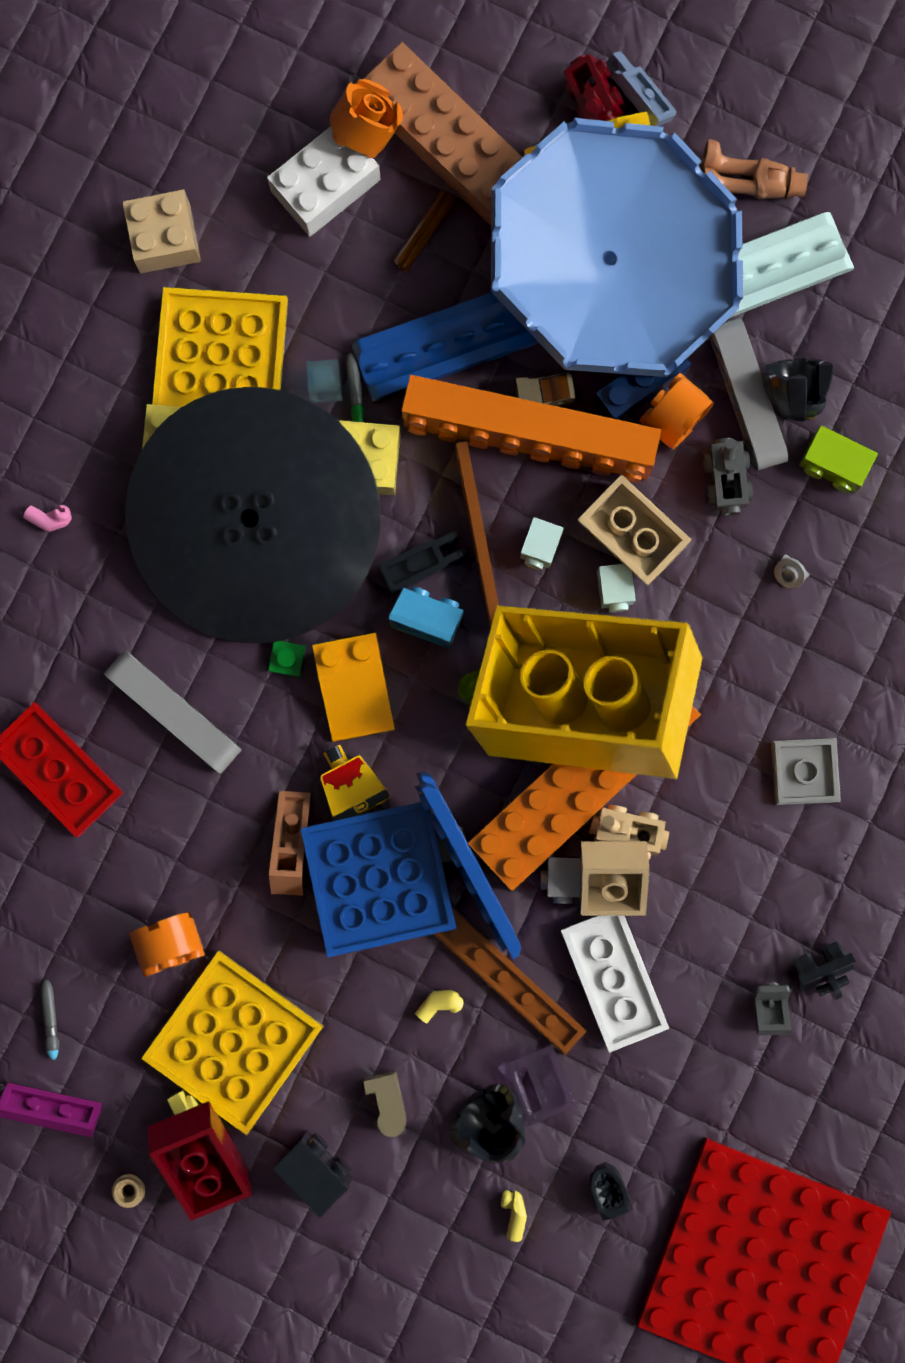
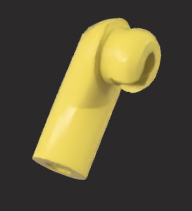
[415,990,463,1024]
[501,1190,527,1242]

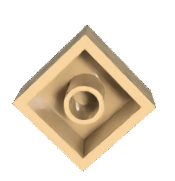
[123,190,201,273]
[580,841,649,916]

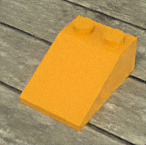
[312,633,395,742]

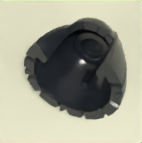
[761,358,834,422]
[450,1084,526,1163]

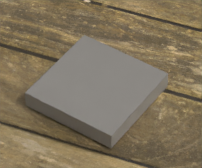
[771,738,841,805]

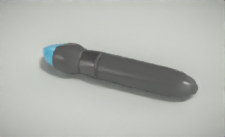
[41,979,60,1060]

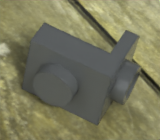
[753,982,791,1035]

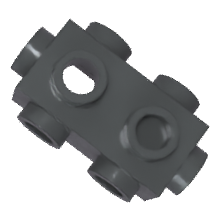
[703,438,753,516]

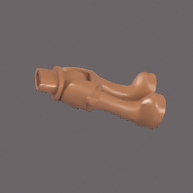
[700,139,808,200]

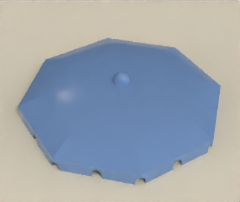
[491,118,743,377]

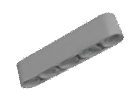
[710,318,788,471]
[104,650,242,774]

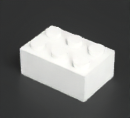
[267,126,381,237]

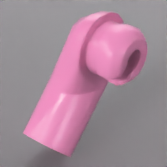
[23,505,71,532]

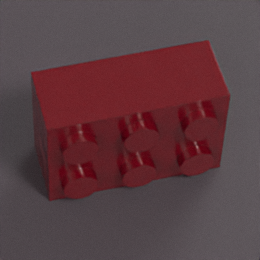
[148,1101,252,1221]

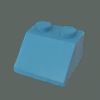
[389,586,463,649]

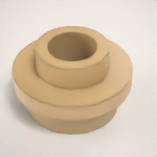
[112,1174,145,1208]

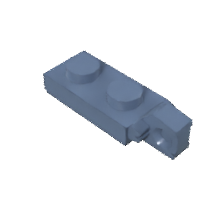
[606,51,677,126]

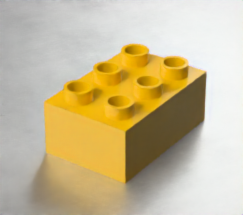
[466,606,702,779]

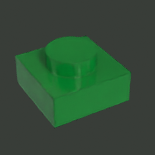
[268,641,306,678]

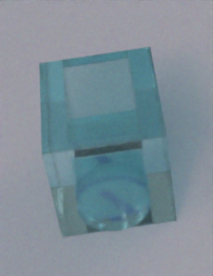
[307,359,342,402]

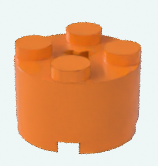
[330,79,403,158]
[639,373,714,450]
[129,912,205,977]

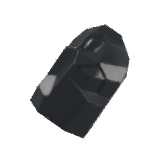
[589,1162,633,1221]

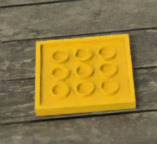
[152,287,288,407]
[141,951,324,1135]

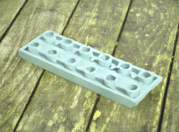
[730,212,854,318]

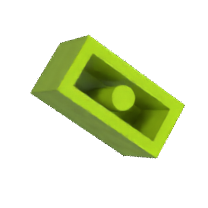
[799,425,878,493]

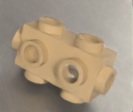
[589,805,669,860]

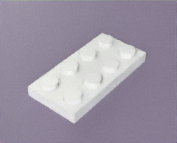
[560,916,669,1053]

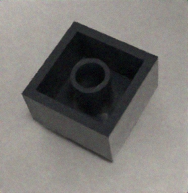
[273,1130,352,1218]

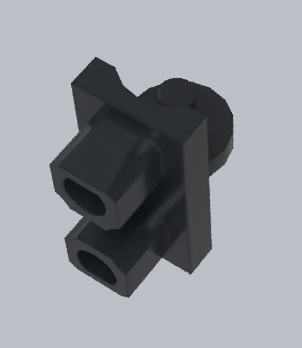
[794,941,856,1000]

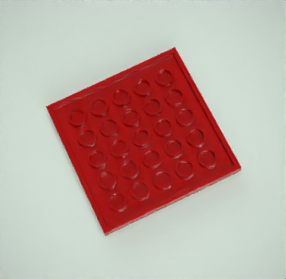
[637,1137,891,1363]

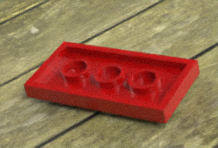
[0,702,124,838]

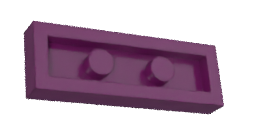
[0,1083,102,1137]

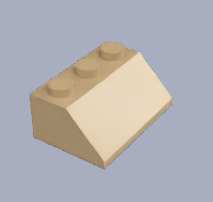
[577,474,692,586]

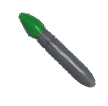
[346,353,365,422]

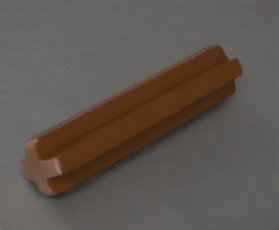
[394,190,455,272]

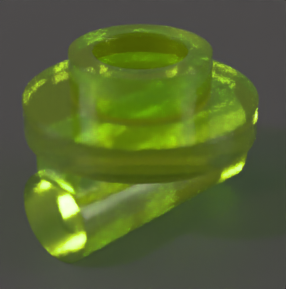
[458,671,480,705]

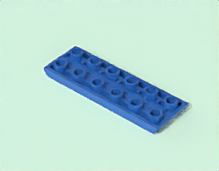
[352,292,539,403]
[414,772,521,959]

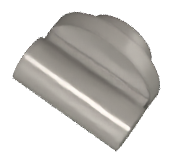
[774,554,810,588]

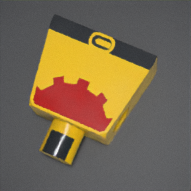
[320,745,392,821]

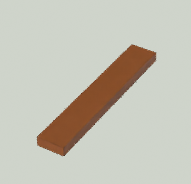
[455,441,499,631]
[434,907,586,1055]

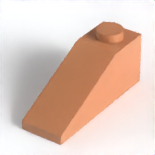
[269,791,311,896]

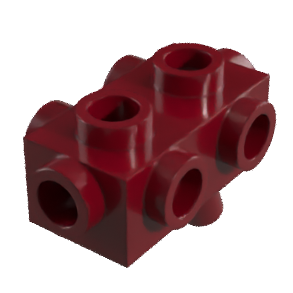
[563,54,623,121]

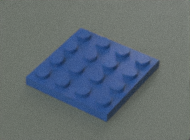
[301,802,456,958]

